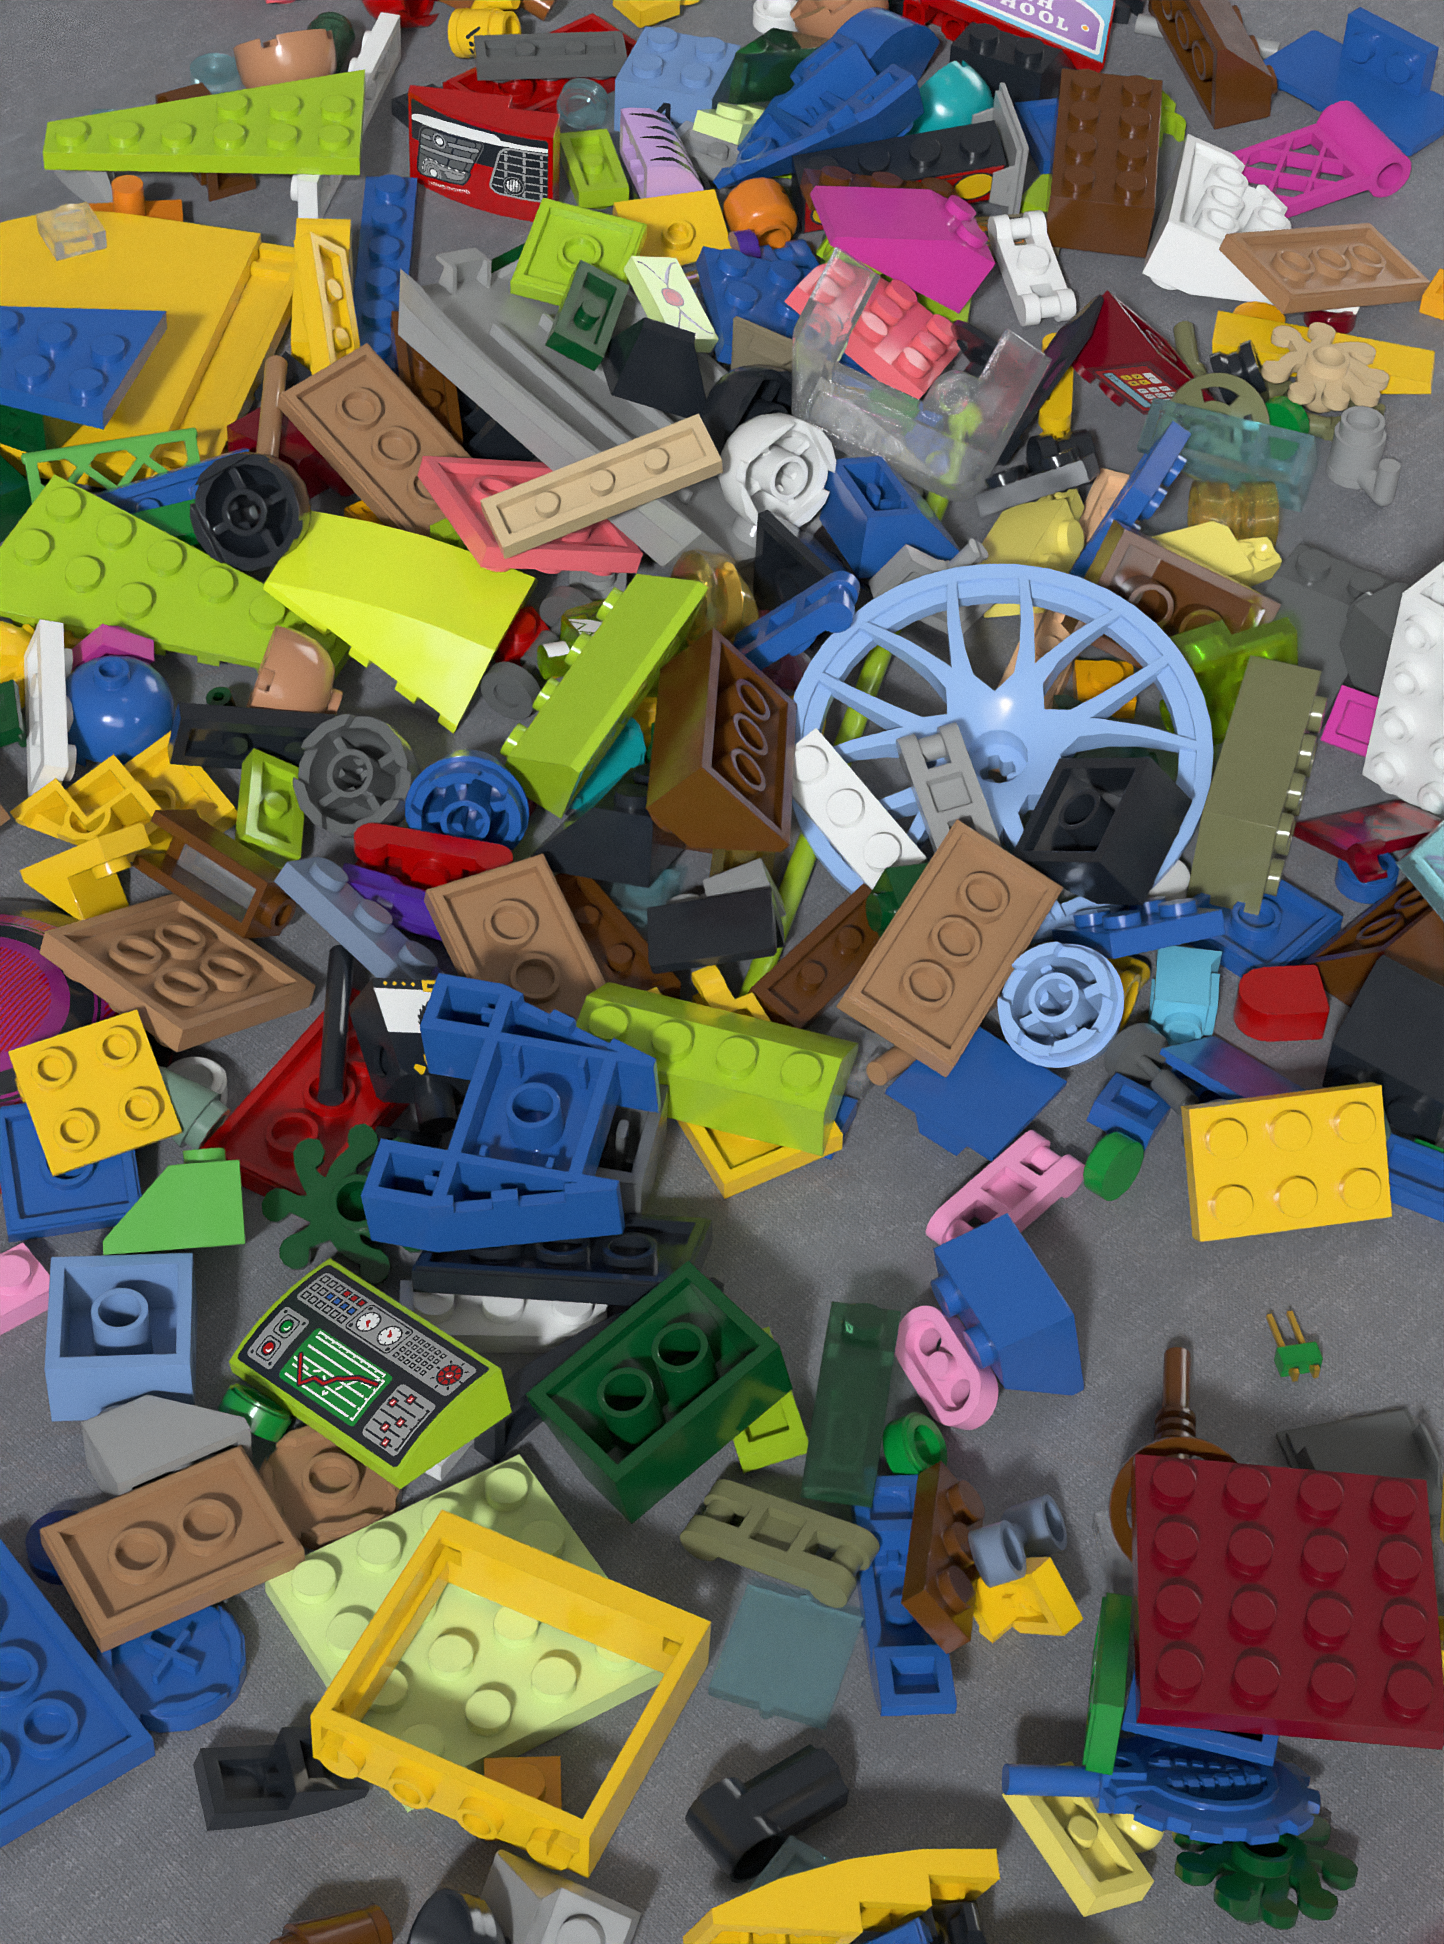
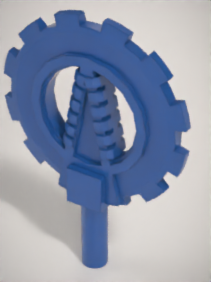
[1002,1733,1321,1845]

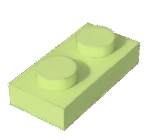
[692,101,766,145]

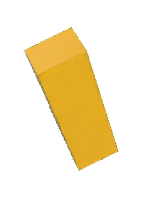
[1212,310,1435,394]

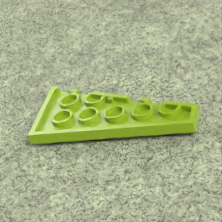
[43,69,366,175]
[0,474,351,680]

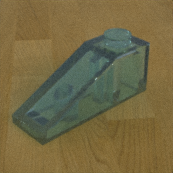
[1137,397,1318,512]

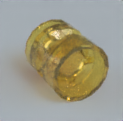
[1187,480,1279,549]

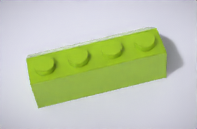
[500,574,709,819]
[576,982,858,1156]

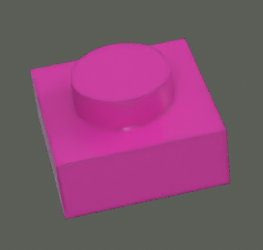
[71,624,154,671]
[1320,685,1379,758]

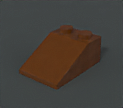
[1061,519,1281,710]

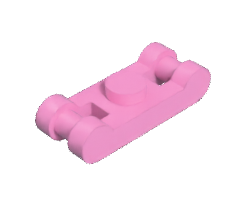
[926,1130,1085,1245]

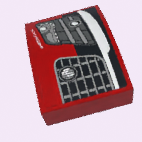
[408,85,560,222]

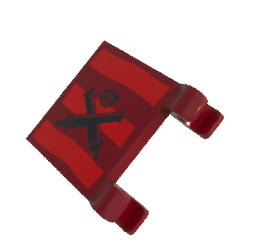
[1293,800,1444,883]

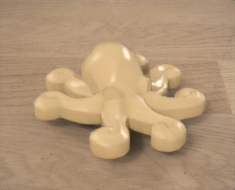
[1261,322,1390,414]

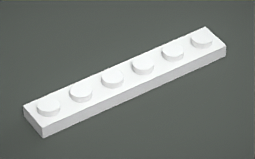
[291,12,401,219]

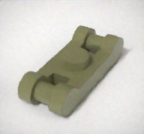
[680,1479,880,1608]

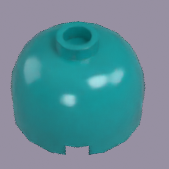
[904,61,994,136]

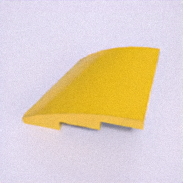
[10,731,237,862]

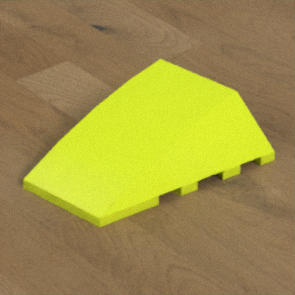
[263,511,538,734]

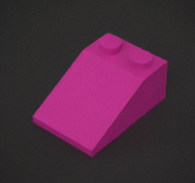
[810,185,996,314]

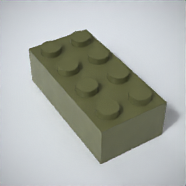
[1186,655,1328,915]

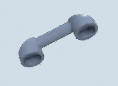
[968,1494,1067,1588]

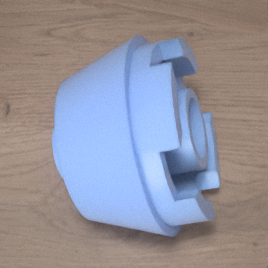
[997,942,1124,1068]

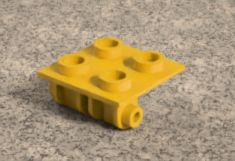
[8,1009,182,1177]

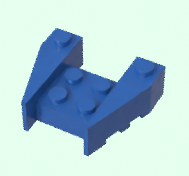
[361,973,661,1252]

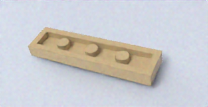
[480,414,723,559]

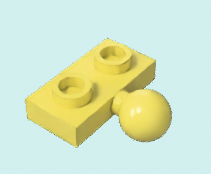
[1002,1761,1165,1917]

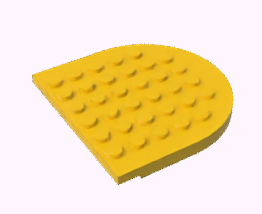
[0,211,295,488]

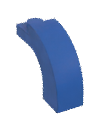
[832,7,940,82]

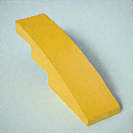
[683,1849,1000,1944]

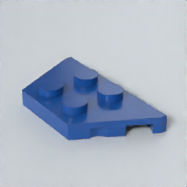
[1068,421,1191,579]

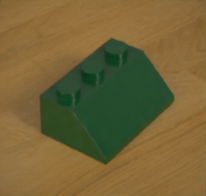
[526,1261,793,1524]

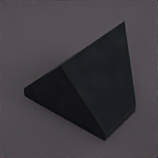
[601,317,706,419]

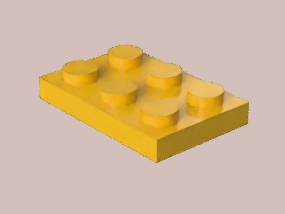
[1181,1082,1392,1242]

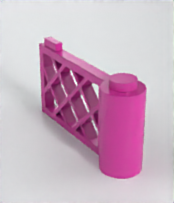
[1232,100,1412,218]

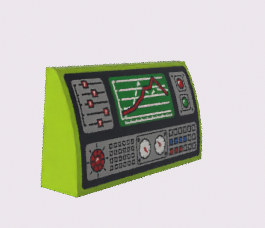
[229,1258,512,1489]

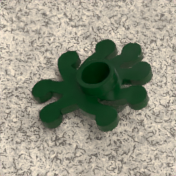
[261,1124,422,1286]
[1172,1814,1358,1930]

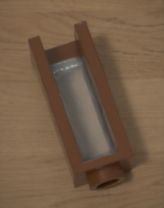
[132,809,296,939]

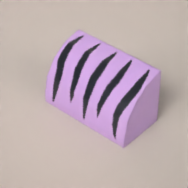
[620,108,704,199]

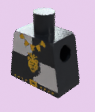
[349,977,471,1134]

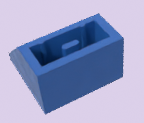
[819,456,961,579]

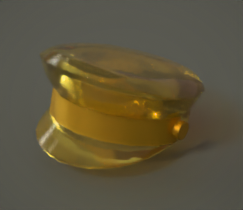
[670,550,759,650]

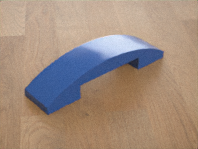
[850,1475,957,1716]

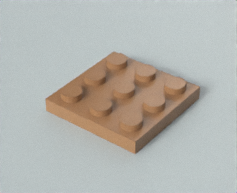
[40,893,316,1052]

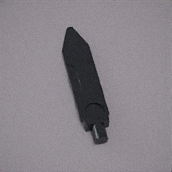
[962,294,1104,486]

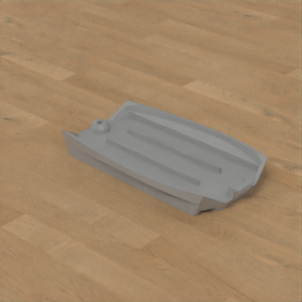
[398,247,822,573]

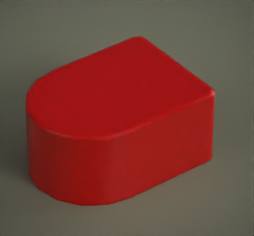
[1233,965,1330,1042]

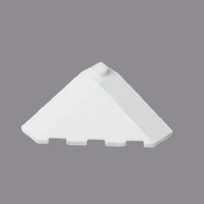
[1142,134,1360,315]

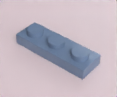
[274,857,445,981]

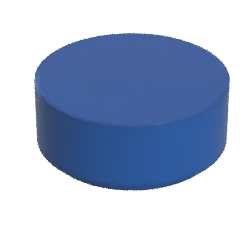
[1334,853,1399,904]

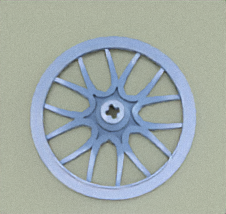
[792,564,1214,944]

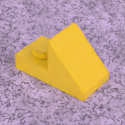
[19,822,152,921]

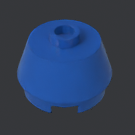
[405,750,529,852]

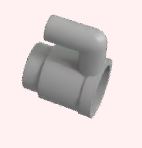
[1326,406,1401,507]

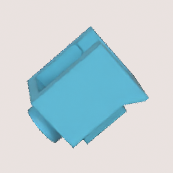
[1148,946,1222,1046]

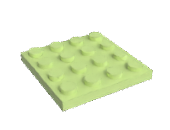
[265,1454,664,1813]

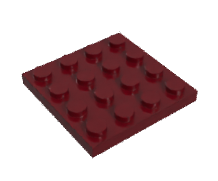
[1131,1454,1444,1750]

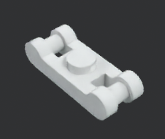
[988,210,1077,327]

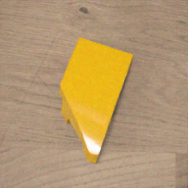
[973,1557,1083,1644]

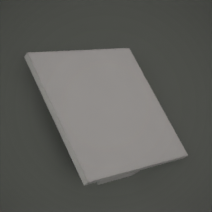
[971,83,1029,215]

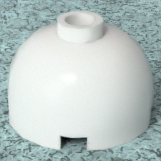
[718,413,836,527]

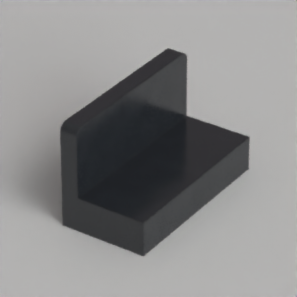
[647,888,785,974]

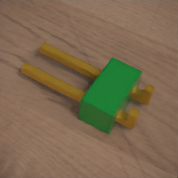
[1266,1310,1323,1382]

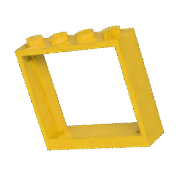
[310,1510,711,1879]

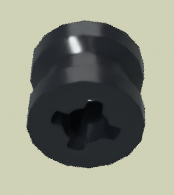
[1209,340,1269,406]

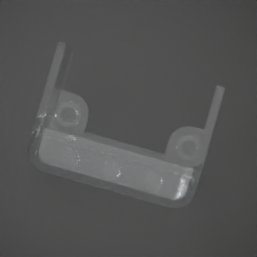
[791,247,1052,502]

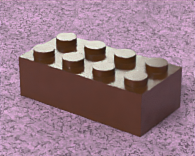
[1045,68,1163,258]

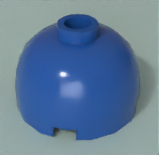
[65,655,176,767]

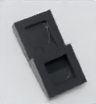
[193,1726,370,1831]

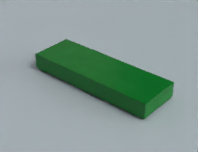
[1082,1592,1132,1775]

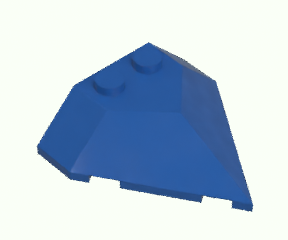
[713,33,924,189]

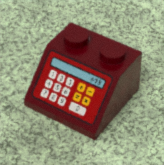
[1071,290,1216,415]

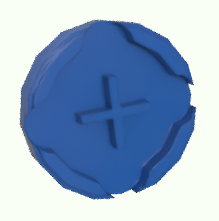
[97,1605,247,1733]

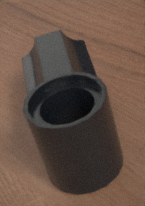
[685,1744,849,1883]

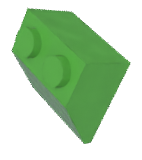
[102,1148,246,1255]

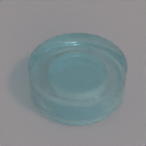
[190,53,241,95]
[557,78,610,130]

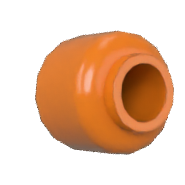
[723,177,798,249]

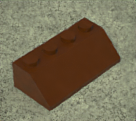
[1148,0,1277,130]
[646,627,797,852]
[1300,877,1444,1008]

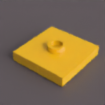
[612,189,731,296]

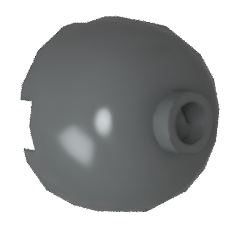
[293,714,421,839]

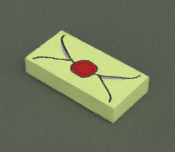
[623,256,719,353]

